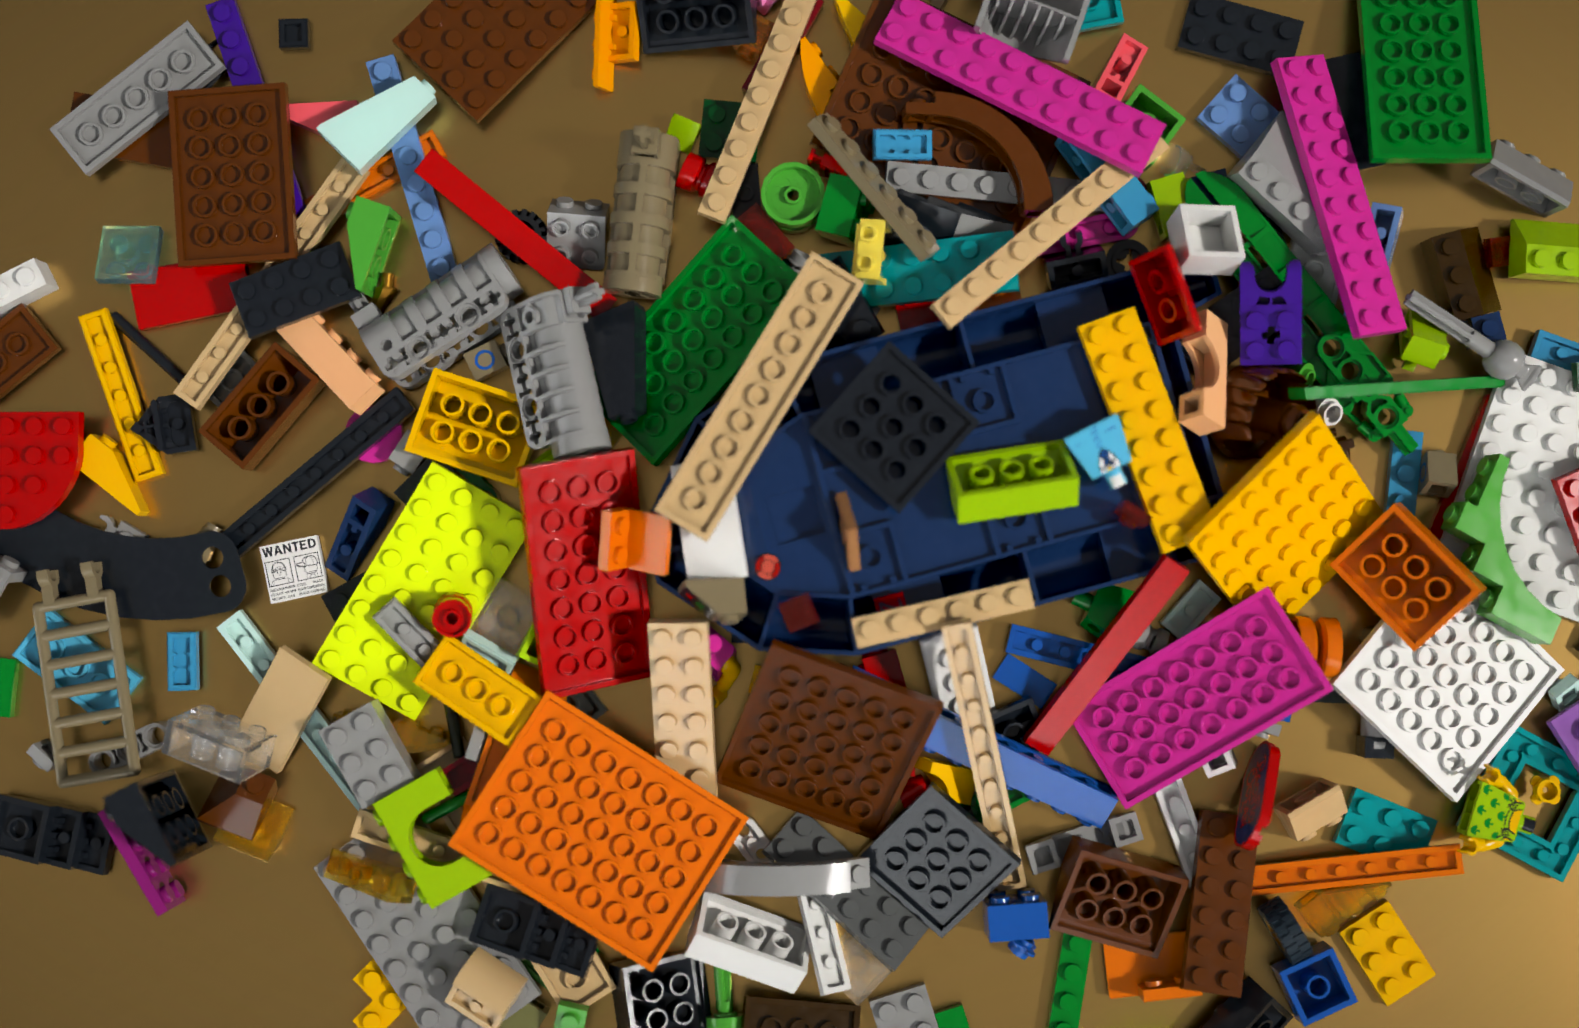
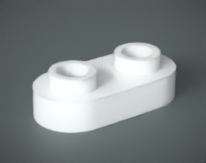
[734,816,771,862]

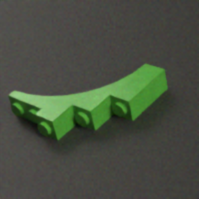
[1440,453,1562,645]

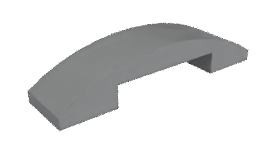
[1024,811,1144,875]

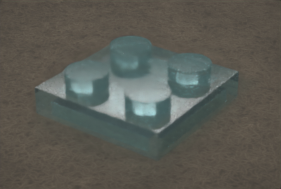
[94,226,164,284]

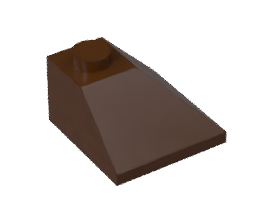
[197,767,278,842]

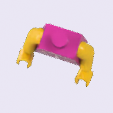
[709,626,741,708]

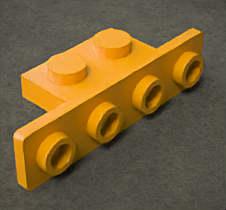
[592,0,640,92]

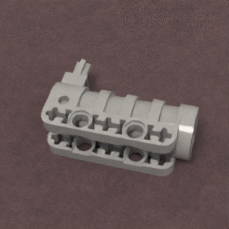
[349,243,525,390]

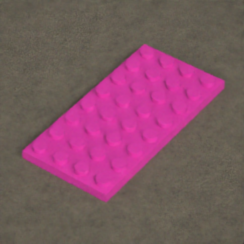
[1073,586,1334,810]

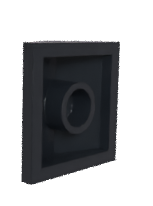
[991,696,1039,752]

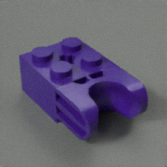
[1239,259,1302,366]

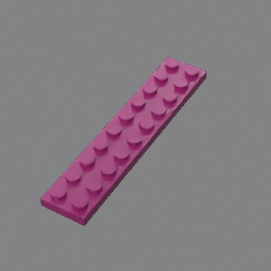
[874,0,1167,178]
[1270,54,1407,339]

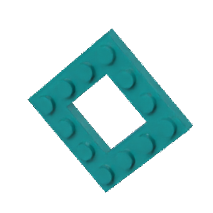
[1455,726,1579,882]

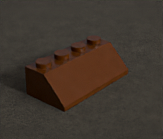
[198,342,326,471]

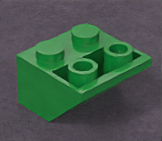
[815,173,875,248]

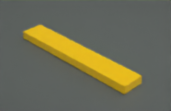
[78,308,166,483]

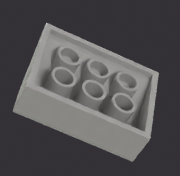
[1226,111,1366,255]

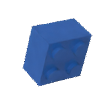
[982,888,1050,943]
[1270,941,1358,1027]

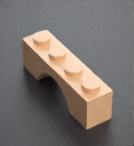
[1178,309,1228,436]

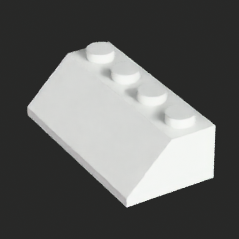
[684,892,810,994]

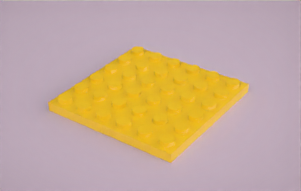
[1181,410,1383,619]

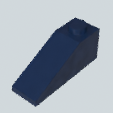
[325,486,395,581]

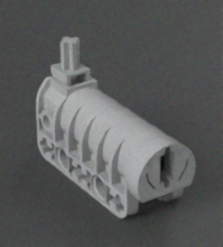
[500,282,612,460]

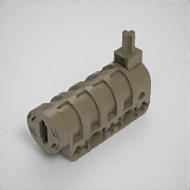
[603,125,681,299]

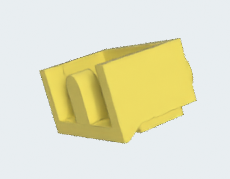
[851,219,892,286]

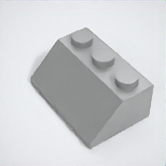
[1470,139,1574,217]

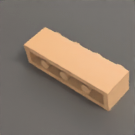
[276,314,385,416]

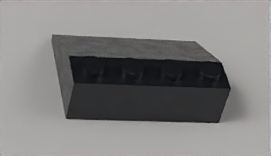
[636,0,757,54]
[103,769,212,867]
[608,950,711,1028]

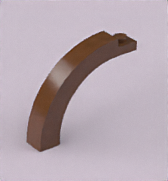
[901,91,1053,218]

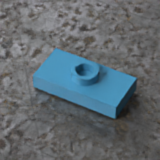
[872,129,932,161]
[167,631,200,691]

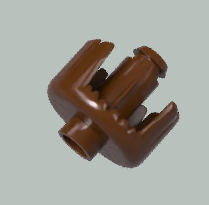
[1210,365,1316,460]

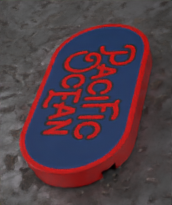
[1234,741,1281,851]

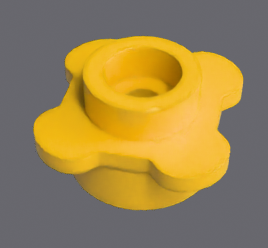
[1530,775,1561,805]

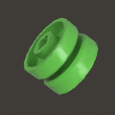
[761,162,825,234]

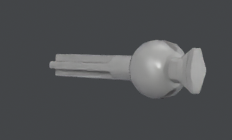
[1403,289,1542,391]

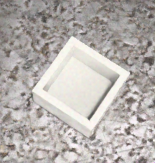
[1166,204,1246,276]

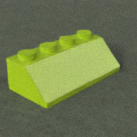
[1508,219,1579,283]
[945,439,1079,524]

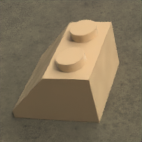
[1273,778,1348,842]

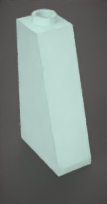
[316,76,437,176]

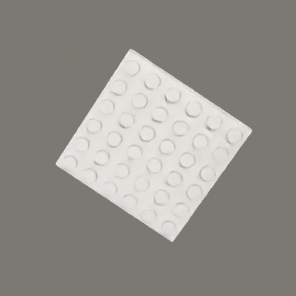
[1329,591,1565,802]

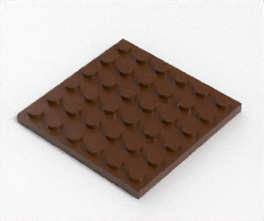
[717,639,944,839]

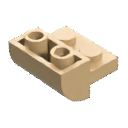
[444,947,528,1028]

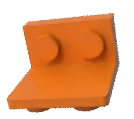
[598,507,672,576]

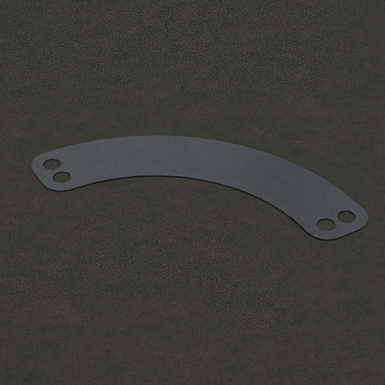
[0,510,247,620]

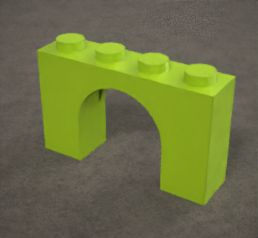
[372,766,494,909]

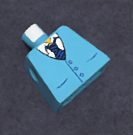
[1063,413,1132,490]

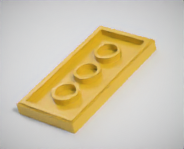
[412,636,542,748]

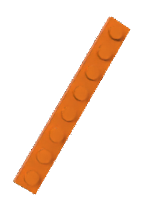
[1252,843,1464,896]

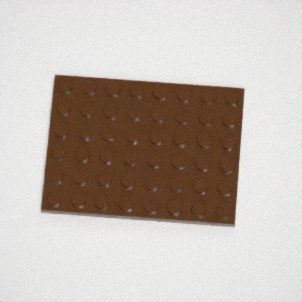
[810,0,1091,236]

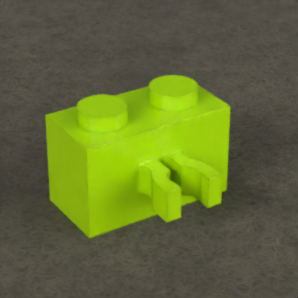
[1399,309,1450,372]

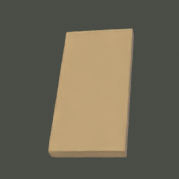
[230,645,332,773]

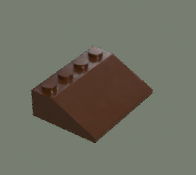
[1049,835,1190,959]

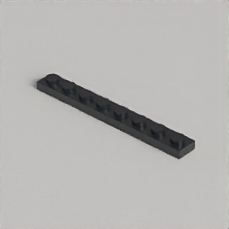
[222,387,417,558]

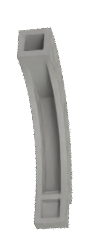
[703,856,870,897]

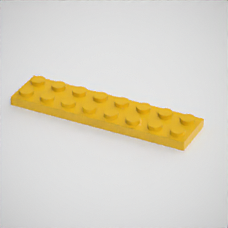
[1076,306,1211,554]

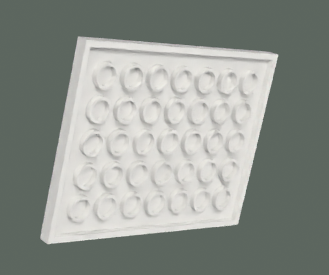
[1440,355,1579,623]

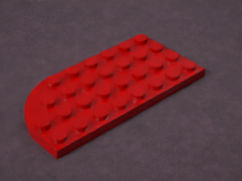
[0,412,84,529]

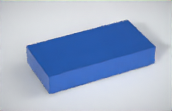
[992,653,1057,709]

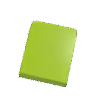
[666,113,701,154]

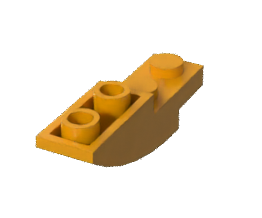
[800,37,839,116]

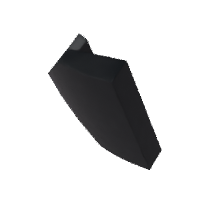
[131,394,199,455]

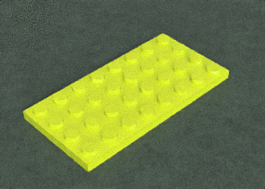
[312,461,524,721]

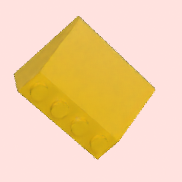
[404,368,541,488]

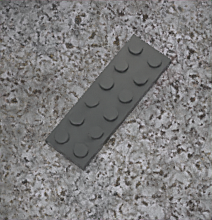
[762,812,929,972]

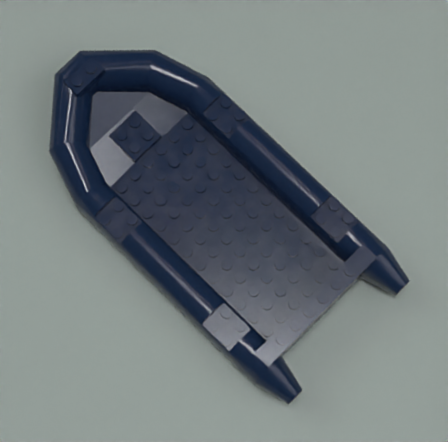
[650,270,1227,656]

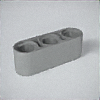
[88,720,177,771]

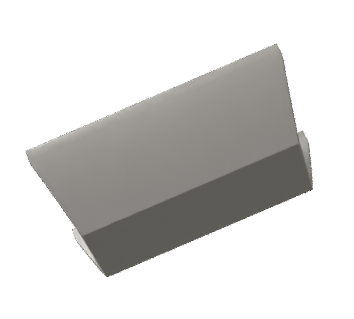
[973,0,1090,64]

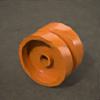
[1290,616,1343,681]

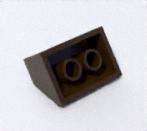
[1420,227,1502,321]

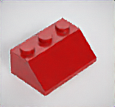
[1128,243,1204,346]

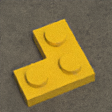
[352,959,406,1028]

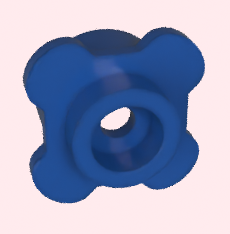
[1008,939,1036,960]

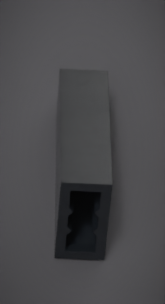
[584,300,647,425]

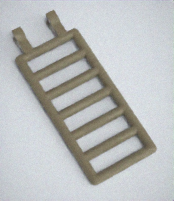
[32,561,141,788]

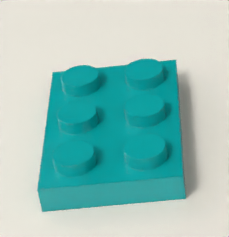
[1332,787,1438,853]

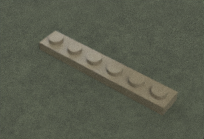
[807,112,941,262]

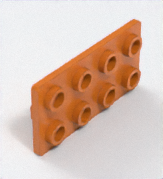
[1102,930,1203,1002]

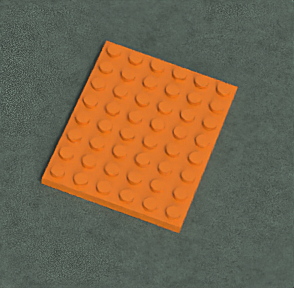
[448,690,749,973]

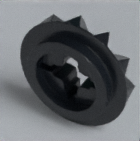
[1106,239,1149,276]

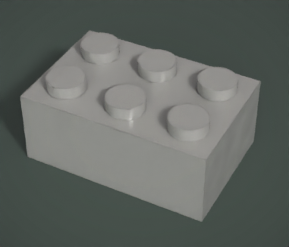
[318,699,421,810]

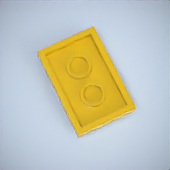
[1336,899,1436,1007]

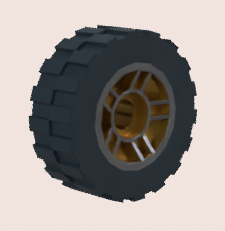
[1257,896,1314,965]

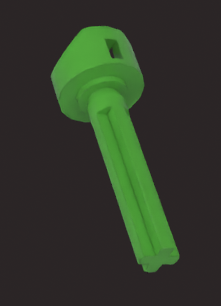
[706,966,743,1028]

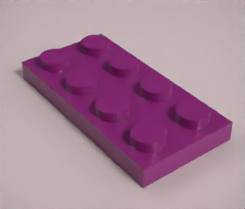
[98,810,186,917]

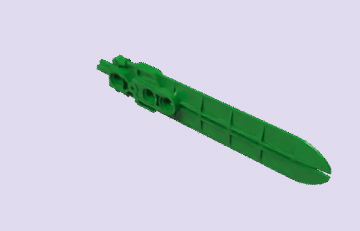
[1185,171,1419,456]

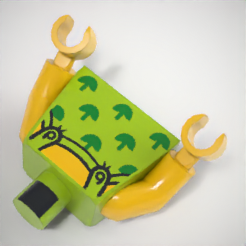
[1456,763,1536,855]

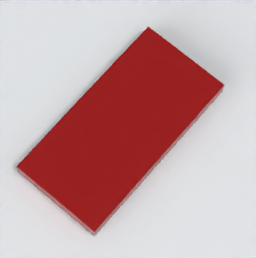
[128,263,249,331]

